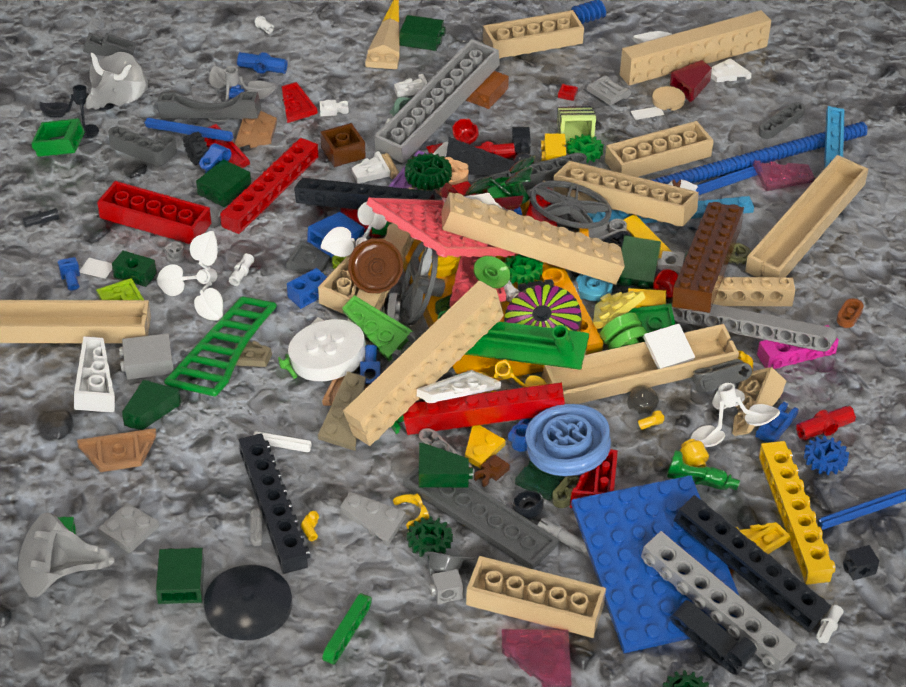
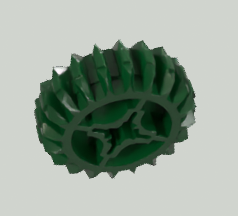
[405,152,452,191]

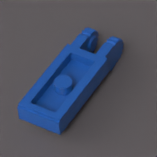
[755,402,799,443]

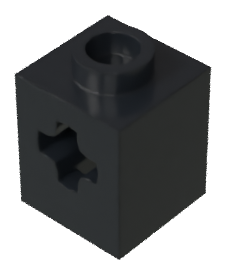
[843,545,880,581]

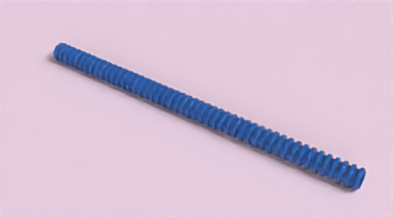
[651,121,868,184]

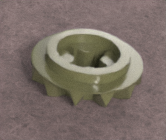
[729,243,751,265]

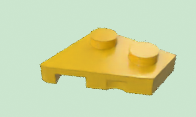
[465,425,506,469]
[736,522,791,554]

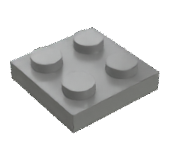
[98,503,159,553]

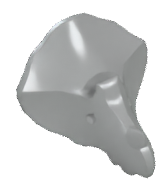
[18,513,114,598]

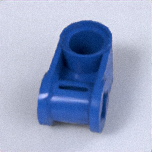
[199,143,231,173]

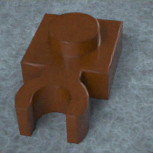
[474,454,510,487]

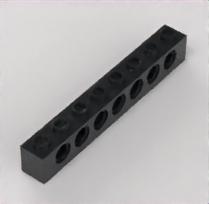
[294,177,435,210]
[238,433,310,574]
[673,495,831,632]

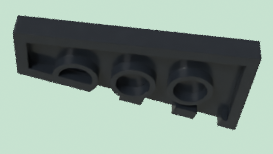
[446,137,515,176]

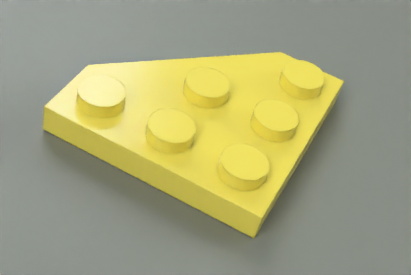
[593,291,646,329]

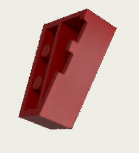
[570,449,618,508]

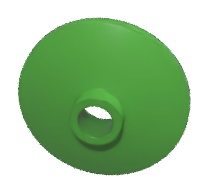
[473,256,510,288]

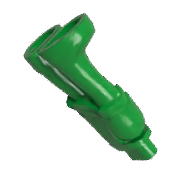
[667,450,740,490]

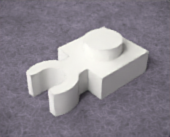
[319,100,349,116]

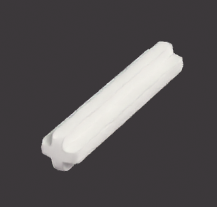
[253,431,312,452]

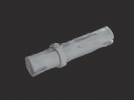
[538,518,590,558]

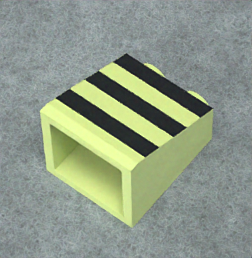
[557,106,596,145]

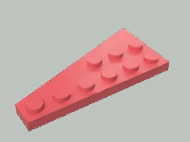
[450,256,506,307]

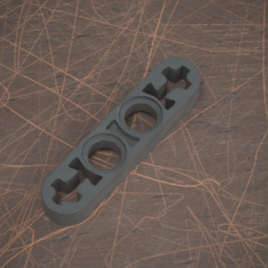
[759,102,805,139]

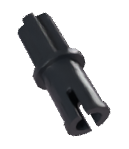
[22,208,60,227]

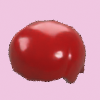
[452,119,479,145]
[653,269,678,299]

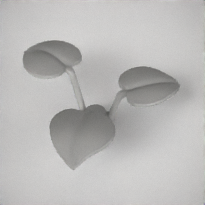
[207,65,276,122]

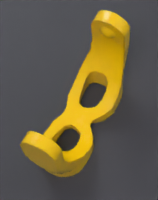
[393,493,429,529]

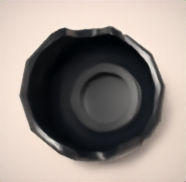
[512,490,544,519]

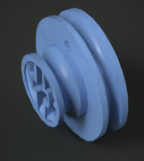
[525,404,611,477]

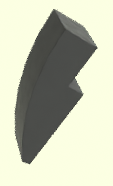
[83,32,137,56]

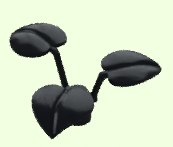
[40,85,115,138]

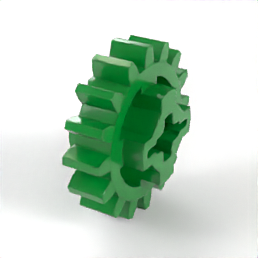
[566,134,604,163]
[504,254,543,285]

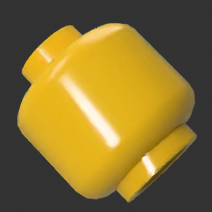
[680,439,709,467]

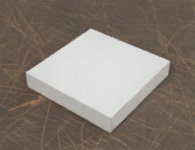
[643,324,695,369]

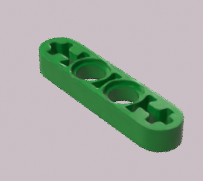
[322,593,372,665]

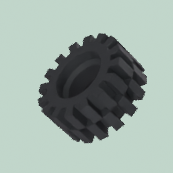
[183,132,209,165]

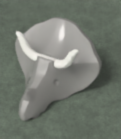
[85,52,148,109]

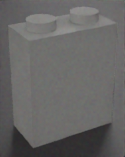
[119,333,173,380]

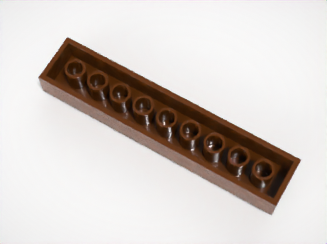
[672,202,744,313]

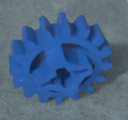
[804,436,849,475]

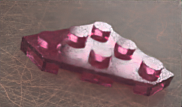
[502,629,572,687]

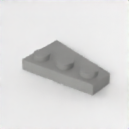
[340,492,406,547]

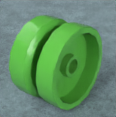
[600,313,647,350]

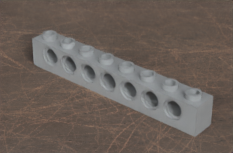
[641,531,797,672]

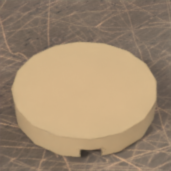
[652,86,685,111]

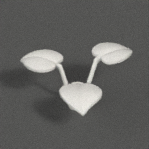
[321,202,387,257]
[157,231,223,320]
[691,383,780,447]

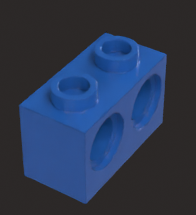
[287,268,327,309]

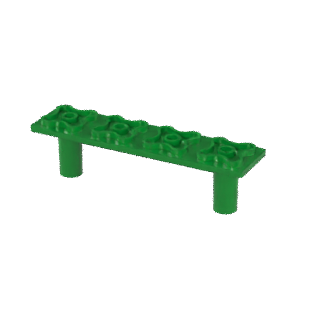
[438,311,589,370]

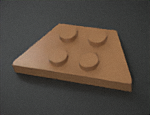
[235,111,277,149]
[77,428,157,472]

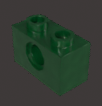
[112,250,157,287]

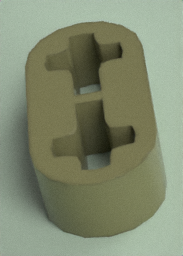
[552,475,580,508]

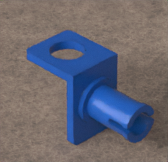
[58,257,80,291]
[360,345,381,384]

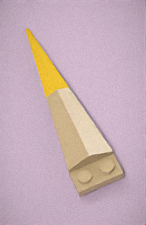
[365,0,400,69]

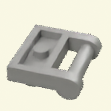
[587,75,631,106]

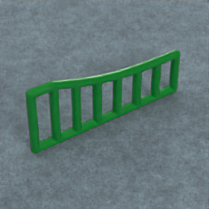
[164,296,277,397]

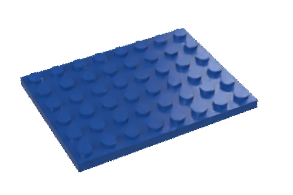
[571,475,739,654]

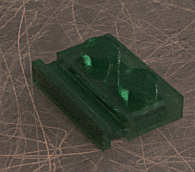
[515,460,565,501]

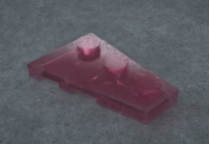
[753,160,815,191]

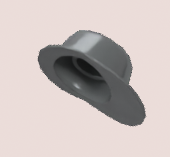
[424,552,475,576]

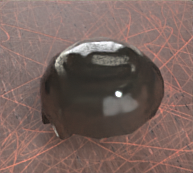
[627,385,659,414]

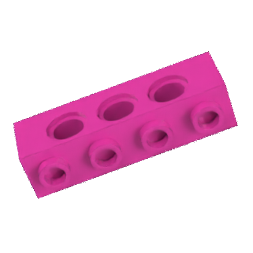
[757,325,839,369]

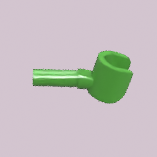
[278,354,297,379]

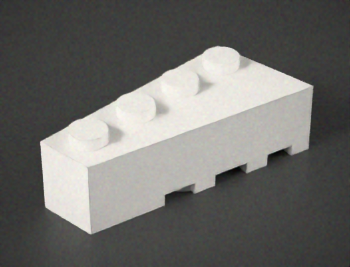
[74,337,115,412]

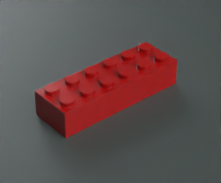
[97,181,212,244]

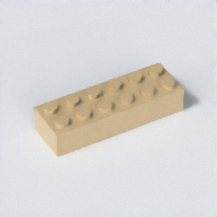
[483,10,584,59]
[605,121,714,177]
[466,556,606,638]

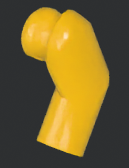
[301,511,319,541]

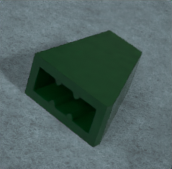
[122,380,181,430]
[419,443,473,488]

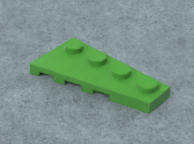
[342,295,413,361]

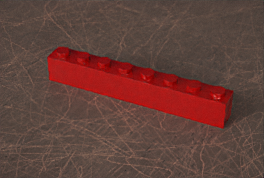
[403,382,565,435]

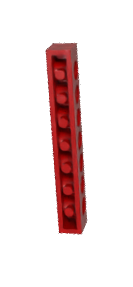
[220,138,319,234]

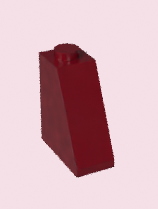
[670,60,712,102]

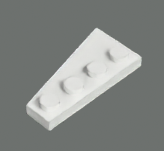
[417,370,501,403]

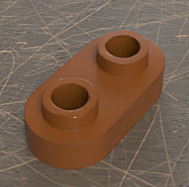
[836,298,864,328]

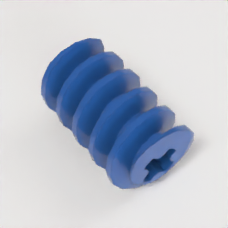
[571,0,606,24]

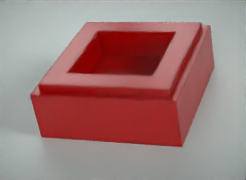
[558,84,578,101]

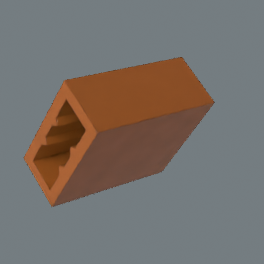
[465,71,509,109]

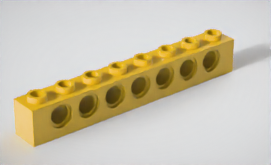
[759,441,835,585]

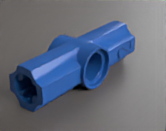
[237,52,288,74]

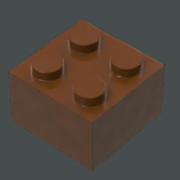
[320,123,366,167]

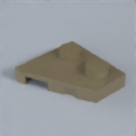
[229,335,272,367]

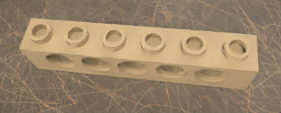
[714,277,795,307]

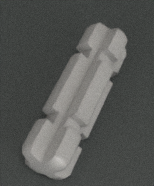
[251,509,263,546]

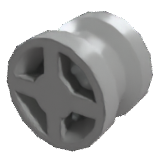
[165,241,185,264]

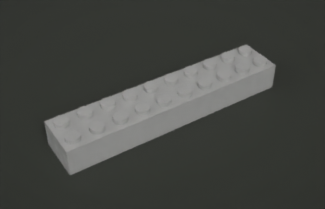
[374,39,500,163]

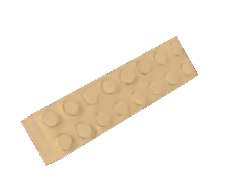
[554,161,699,226]

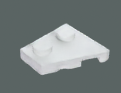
[711,58,751,82]
[394,74,427,98]
[352,151,390,183]

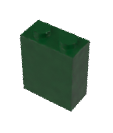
[399,15,446,51]
[196,159,251,208]
[617,236,661,289]
[156,547,204,604]

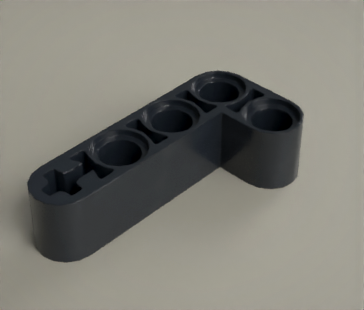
[670,600,757,675]

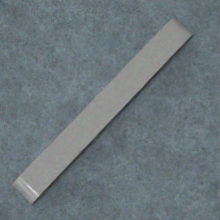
[672,304,837,352]

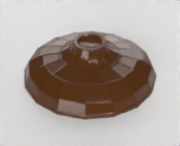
[348,238,403,294]

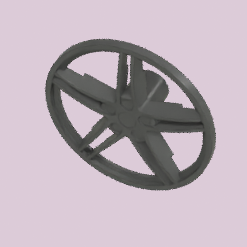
[530,181,612,229]
[400,242,445,325]

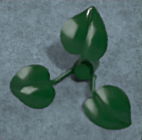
[465,155,535,205]

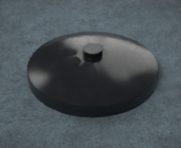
[204,565,292,641]

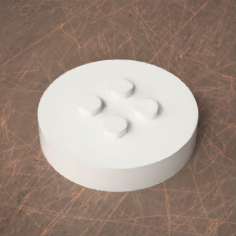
[288,319,366,381]

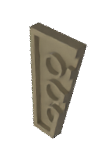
[318,371,366,451]

